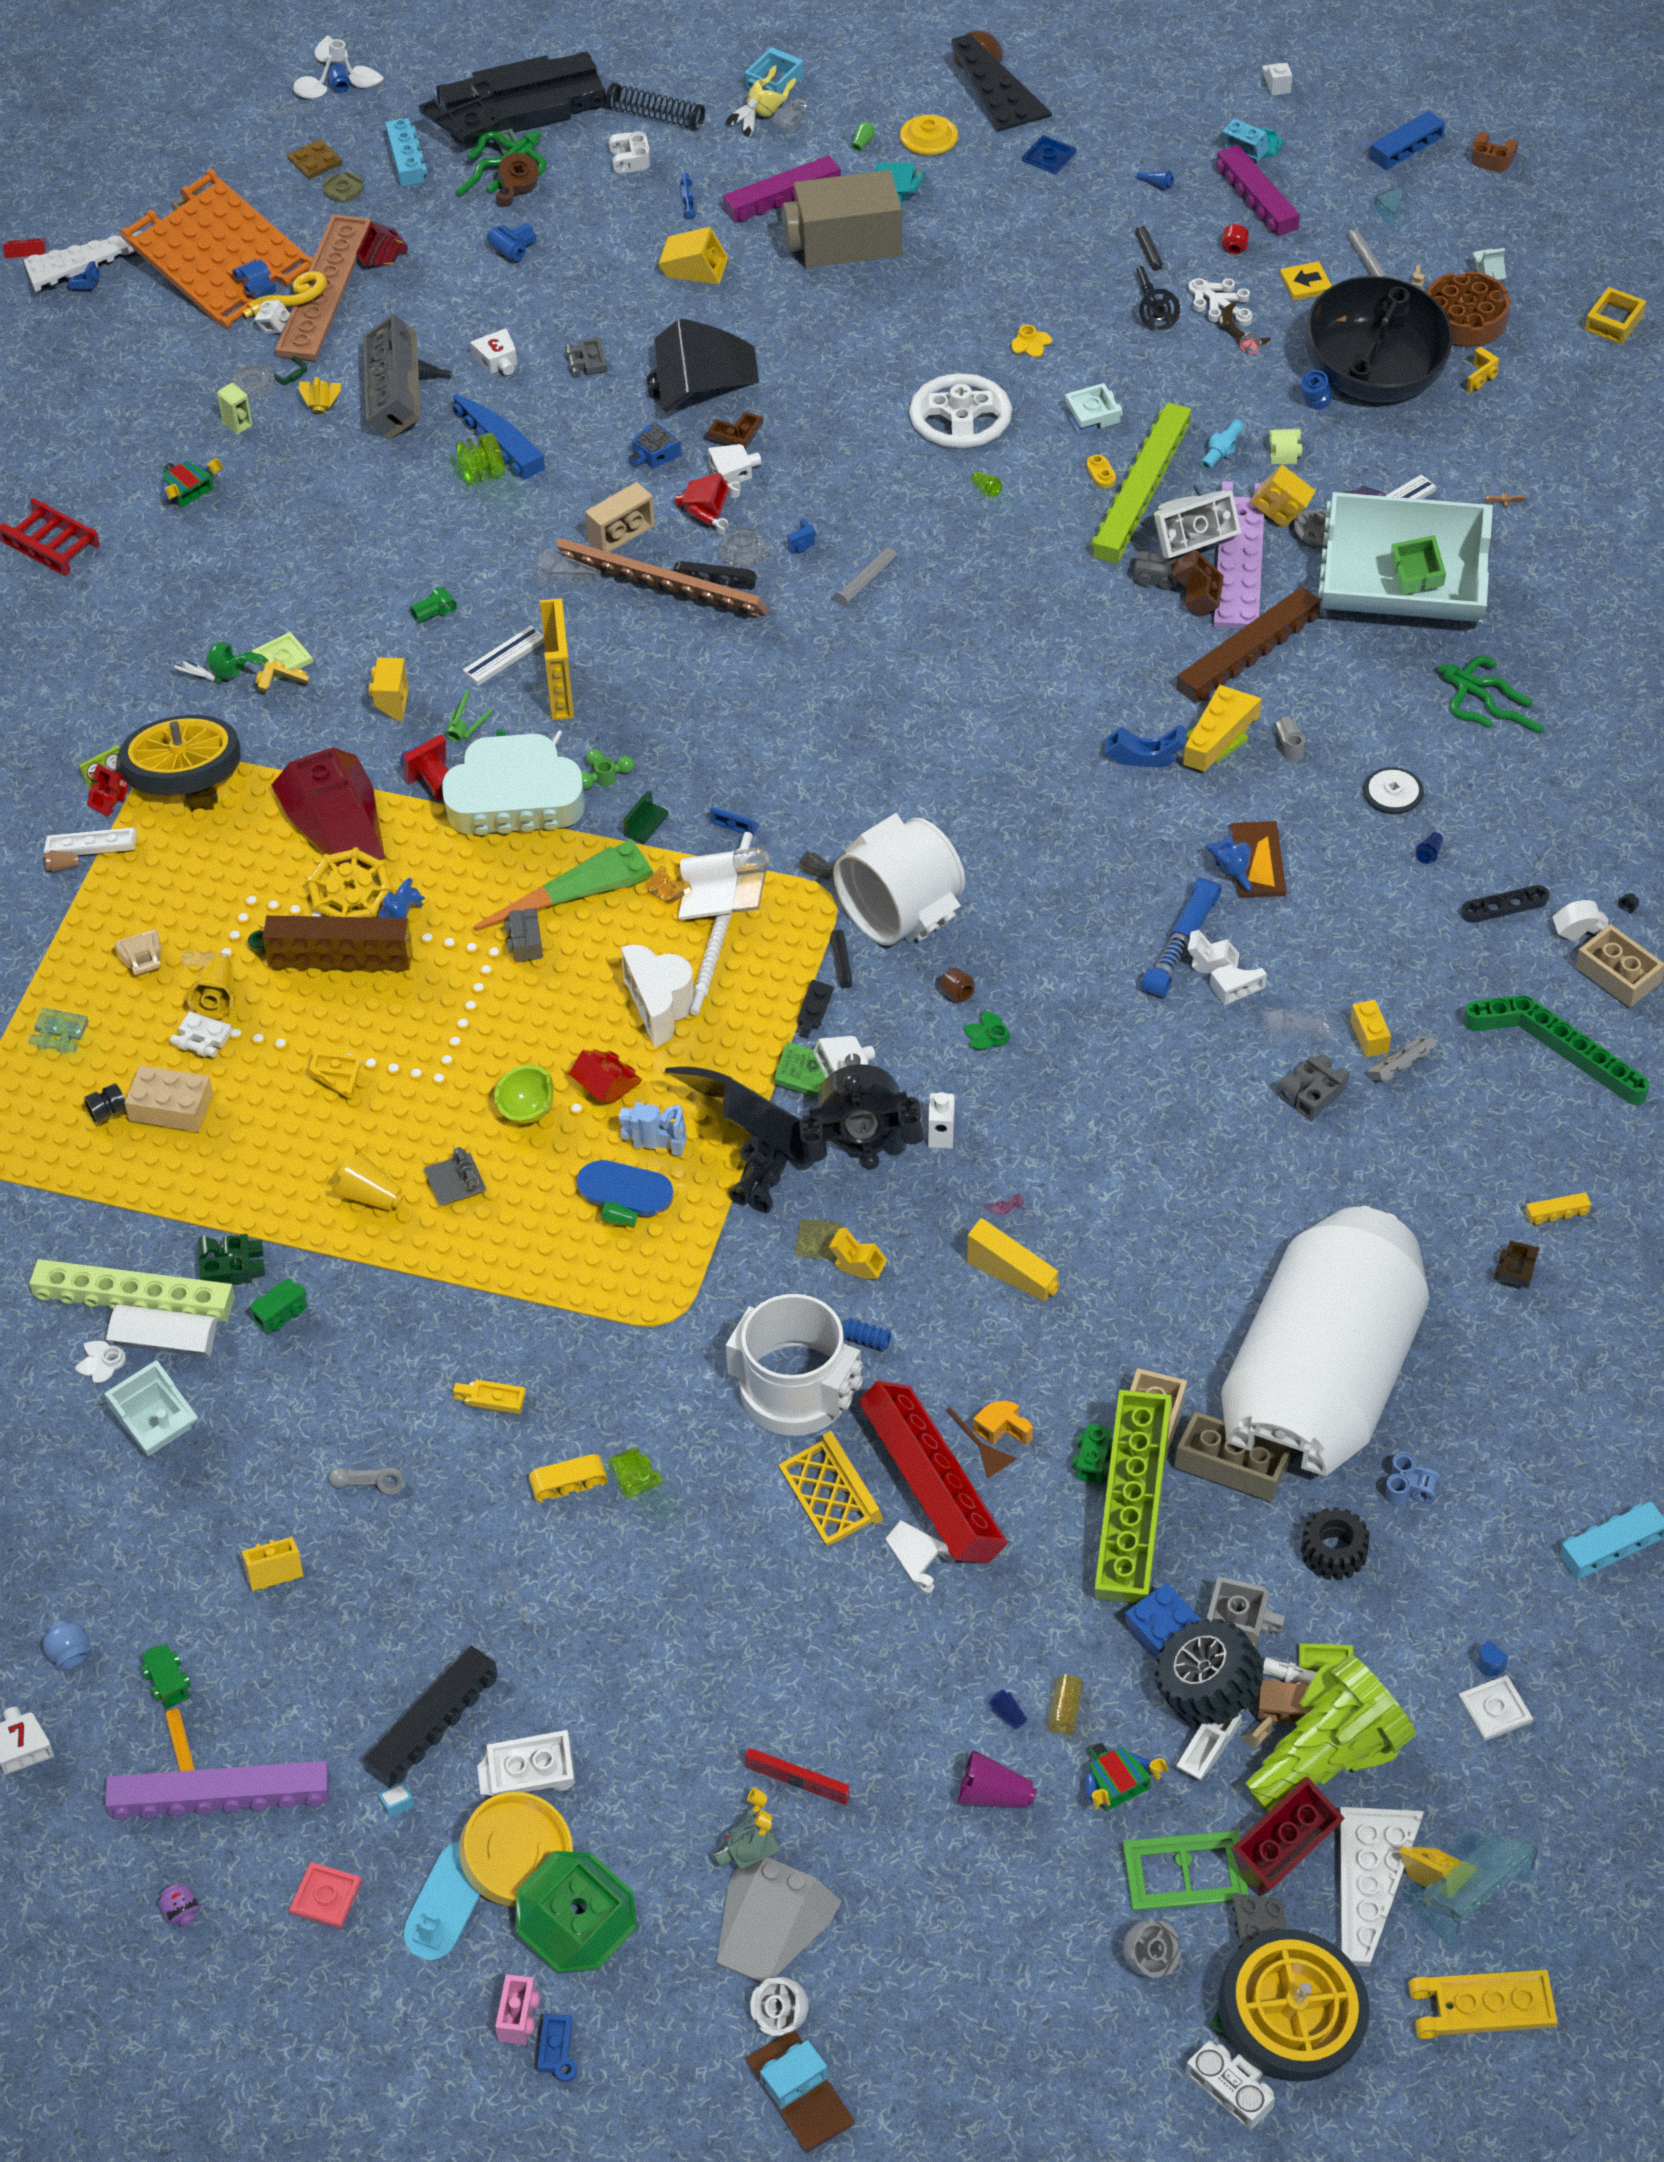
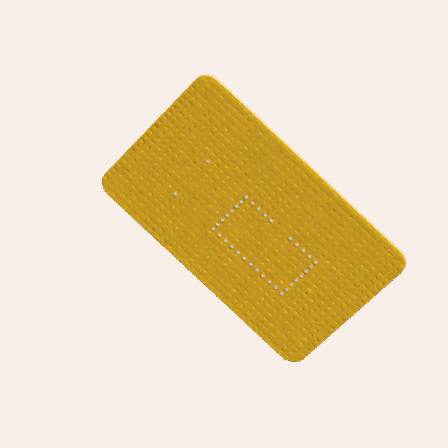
[0,762,838,1327]

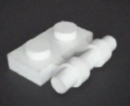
[170,1011,233,1057]

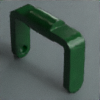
[268,356,308,385]

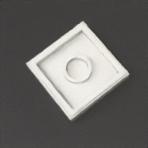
[1458,1675,1533,1741]

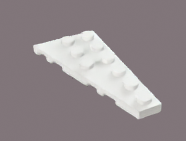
[23,231,143,292]
[1340,1807,1424,1967]

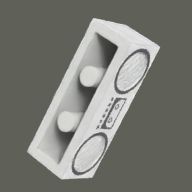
[1186,2041,1275,2131]

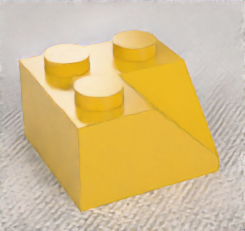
[369,658,409,721]

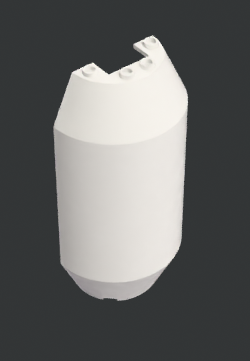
[1221,1206,1429,1476]

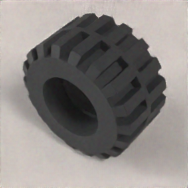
[1301,1507,1370,1581]

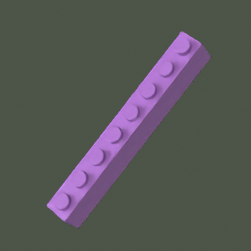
[106,1761,330,1821]

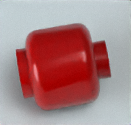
[1222,224,1249,254]

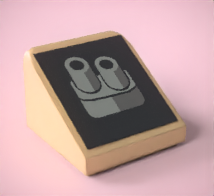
[1239,1716,1272,1749]

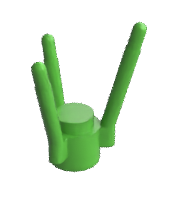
[445,690,493,742]

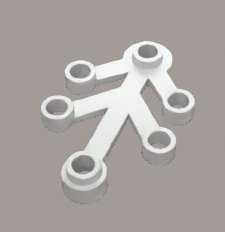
[1189,278,1252,326]

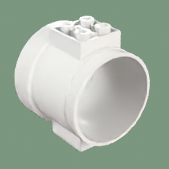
[834,813,965,945]
[726,1294,863,1436]

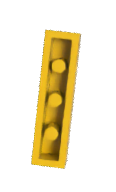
[1525,1192,1591,1225]

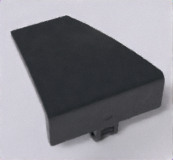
[646,319,759,412]
[664,1067,807,1170]

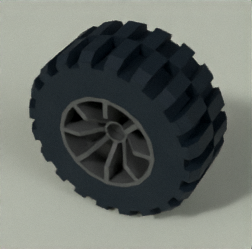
[1154,1618,1264,1725]

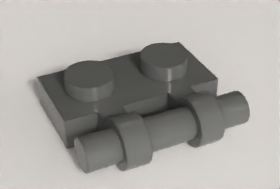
[565,337,607,378]

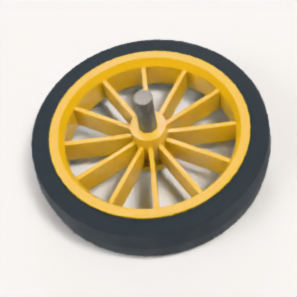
[119,715,241,795]

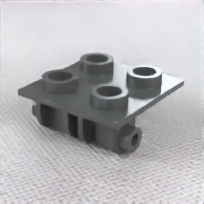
[424,1147,486,1206]
[1232,1893,1287,1949]

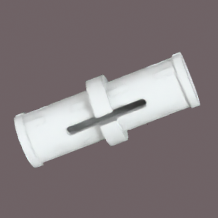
[1262,1657,1317,1685]

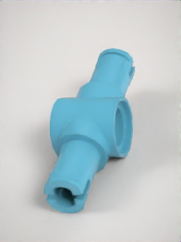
[1200,419,1244,471]

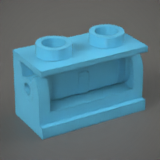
[1222,119,1269,162]
[760,2040,828,2110]

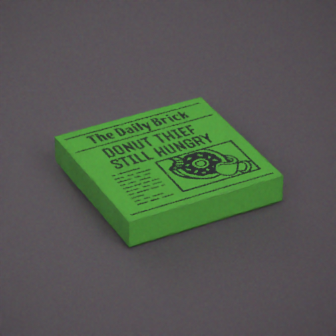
[773,1042,826,1097]

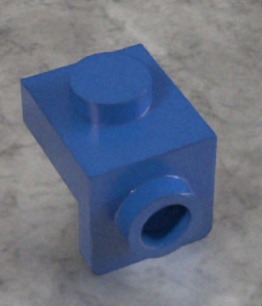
[68,261,100,291]
[787,519,816,554]

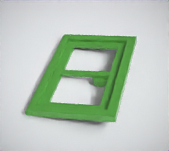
[1123,1831,1249,1911]

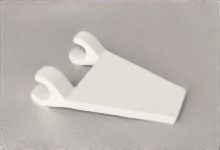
[886,1520,956,1593]

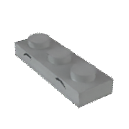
[1366,1036,1437,1082]

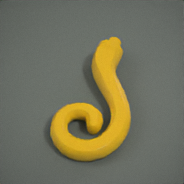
[242,271,327,319]

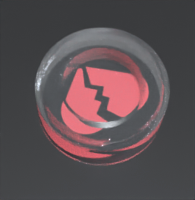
[1239,333,1261,355]

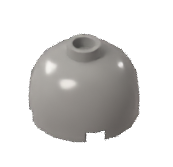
[1123,1920,1181,1978]

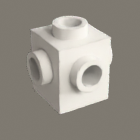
[254,300,290,334]

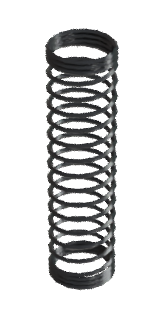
[606,82,705,130]

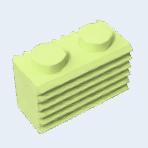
[217,383,253,434]

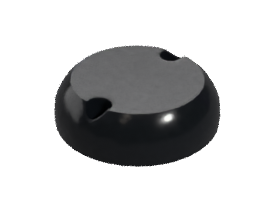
[1305,276,1453,403]

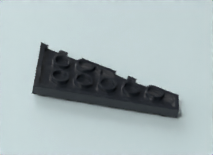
[951,34,1052,132]

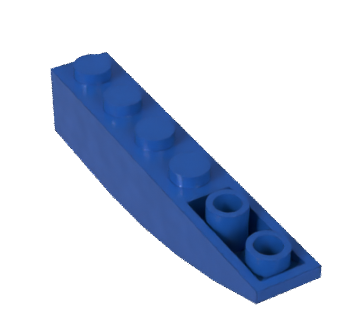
[452,394,545,480]

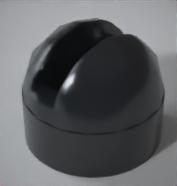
[1618,893,1639,914]

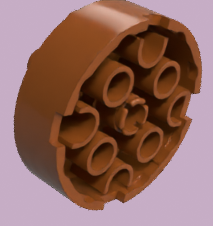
[1427,271,1511,346]

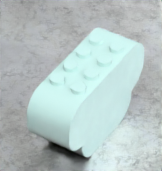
[443,734,585,835]

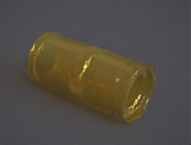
[1048,1675,1084,1736]

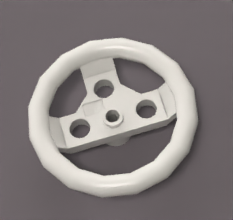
[909,373,1013,449]

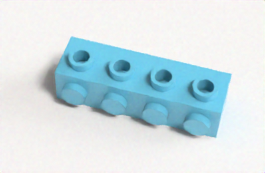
[385,118,427,187]

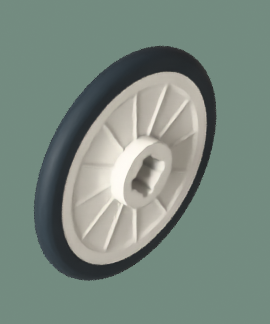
[1363,767,1424,814]

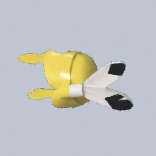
[726,65,796,137]

